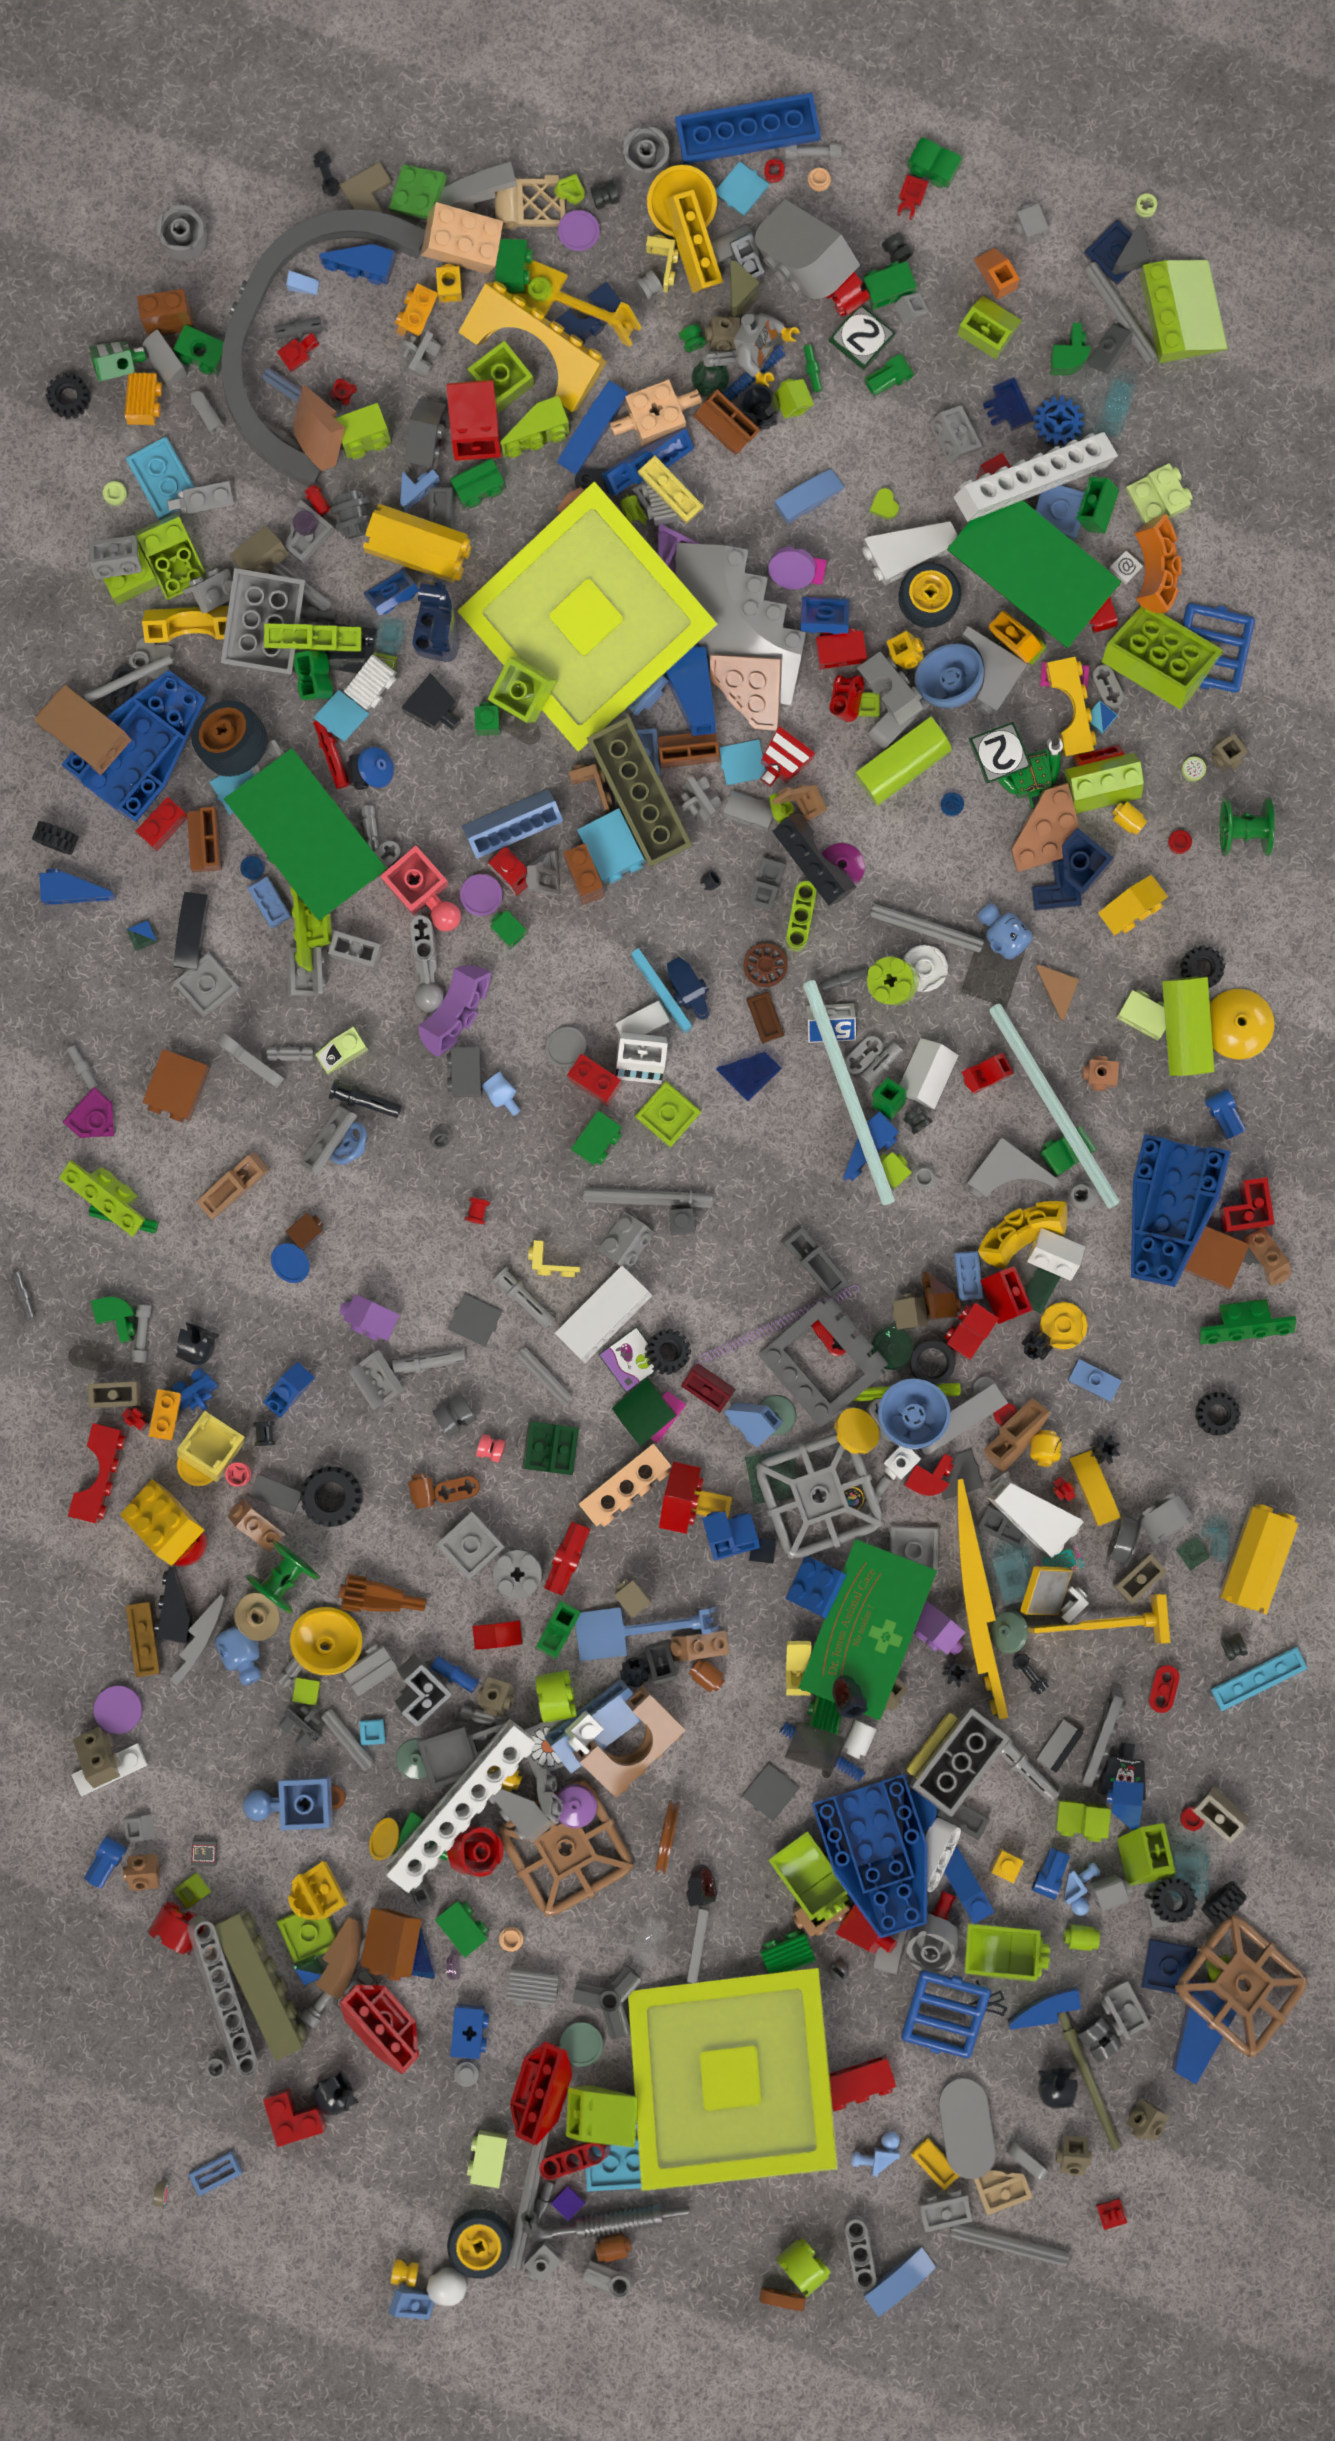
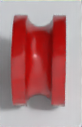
[764,159,785,183]

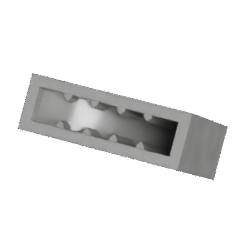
[961,626,1027,716]
[966,1138,1059,1199]

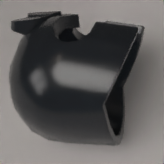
[739,384,779,431]
[176,1322,219,1365]
[1038,2068,1077,2109]
[311,2070,358,2116]

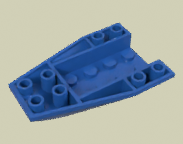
[61,670,206,822]
[1131,1134,1231,1287]

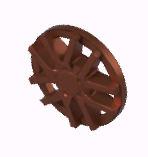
[743,943,788,988]

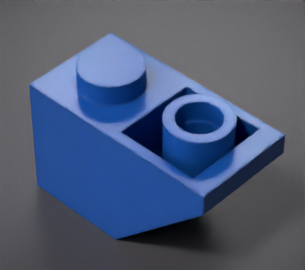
[263,1362,315,1418]

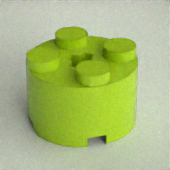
[867,957,919,1006]
[535,1669,577,1723]
[775,2238,831,2298]

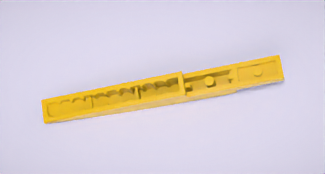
[957,1478,1009,1720]

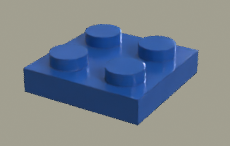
[363,569,419,616]
[801,597,849,634]
[785,1556,847,1618]

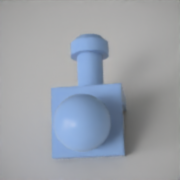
[1063,1863,1100,1916]
[851,2131,900,2177]

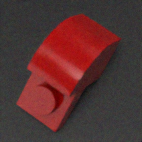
[961,1053,1014,1094]
[904,1453,954,1496]

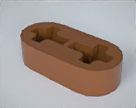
[434,1476,480,1503]
[759,2287,806,2311]

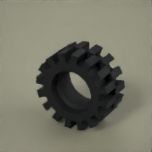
[46,373,91,419]
[32,821,79,855]
[1180,945,1225,988]
[645,1329,691,1375]
[1195,1392,1241,1435]
[1150,1878,1198,1923]
[1201,1881,1247,1925]

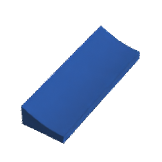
[675,92,821,164]

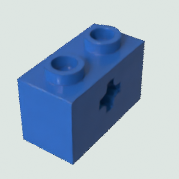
[450,2004,489,2059]

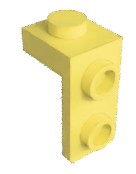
[646,235,679,293]
[528,1240,581,1277]
[786,1641,811,1696]

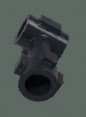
[313,151,340,197]
[1012,1653,1049,1695]

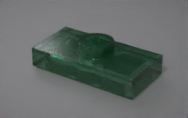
[1025,1267,1061,1314]

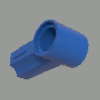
[1205,1089,1246,1140]
[84,1836,128,1889]
[1031,1847,1070,1900]

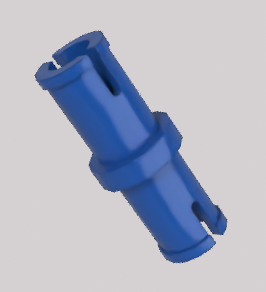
[430,1655,480,1694]

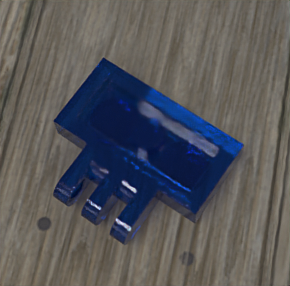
[983,377,1034,431]

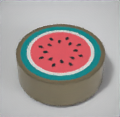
[153,2181,169,2207]

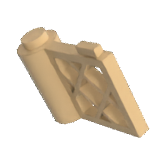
[495,175,565,229]

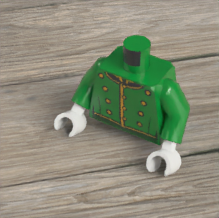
[998,737,1063,809]

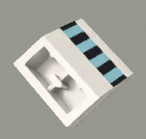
[614,1032,668,1084]

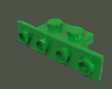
[1199,1299,1296,1345]

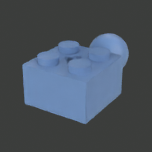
[243,1776,333,1830]

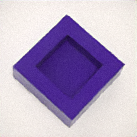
[551,2185,585,2221]

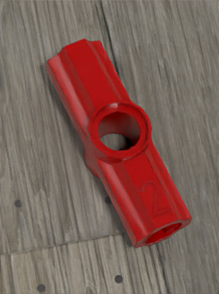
[544,1521,591,1596]

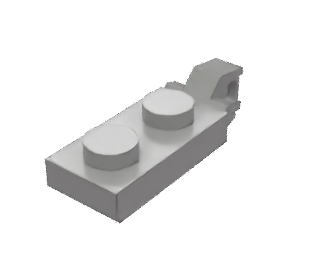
[167,480,234,514]

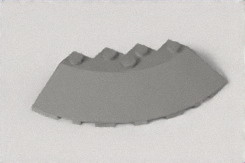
[675,543,806,707]

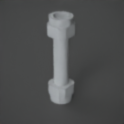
[785,143,841,160]
[132,1305,152,1363]

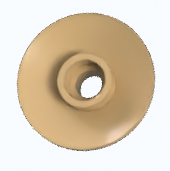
[234,1593,280,1641]

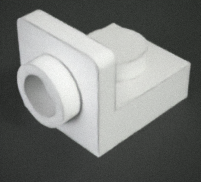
[1059,1586,1089,1624]
[565,1710,603,1755]

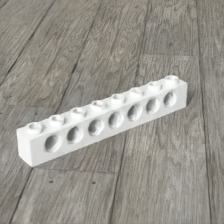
[954,432,1118,522]
[383,1719,535,1893]

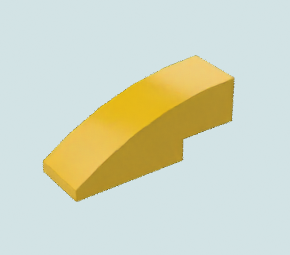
[1069,1450,1121,1526]

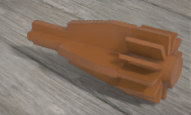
[338,1574,426,1612]

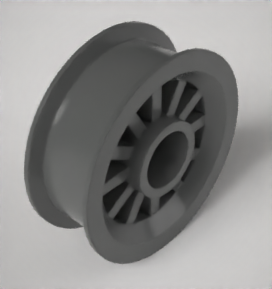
[1106,1512,1142,1568]

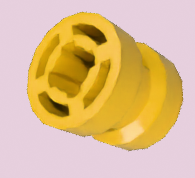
[391,2259,419,2288]

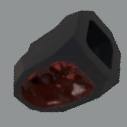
[832,1675,868,1719]
[686,1865,717,1907]

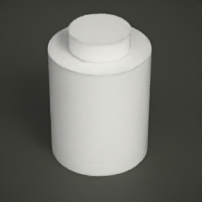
[844,1720,877,1758]

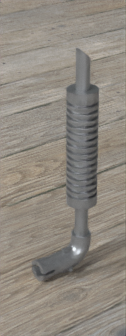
[521,2204,690,2241]

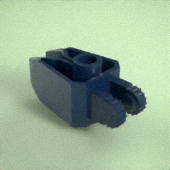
[667,957,710,1021]

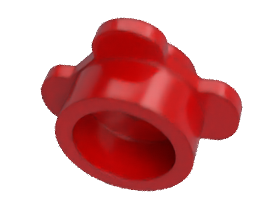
[329,378,357,406]

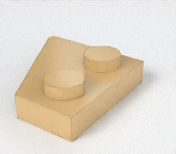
[974,2170,1033,2215]

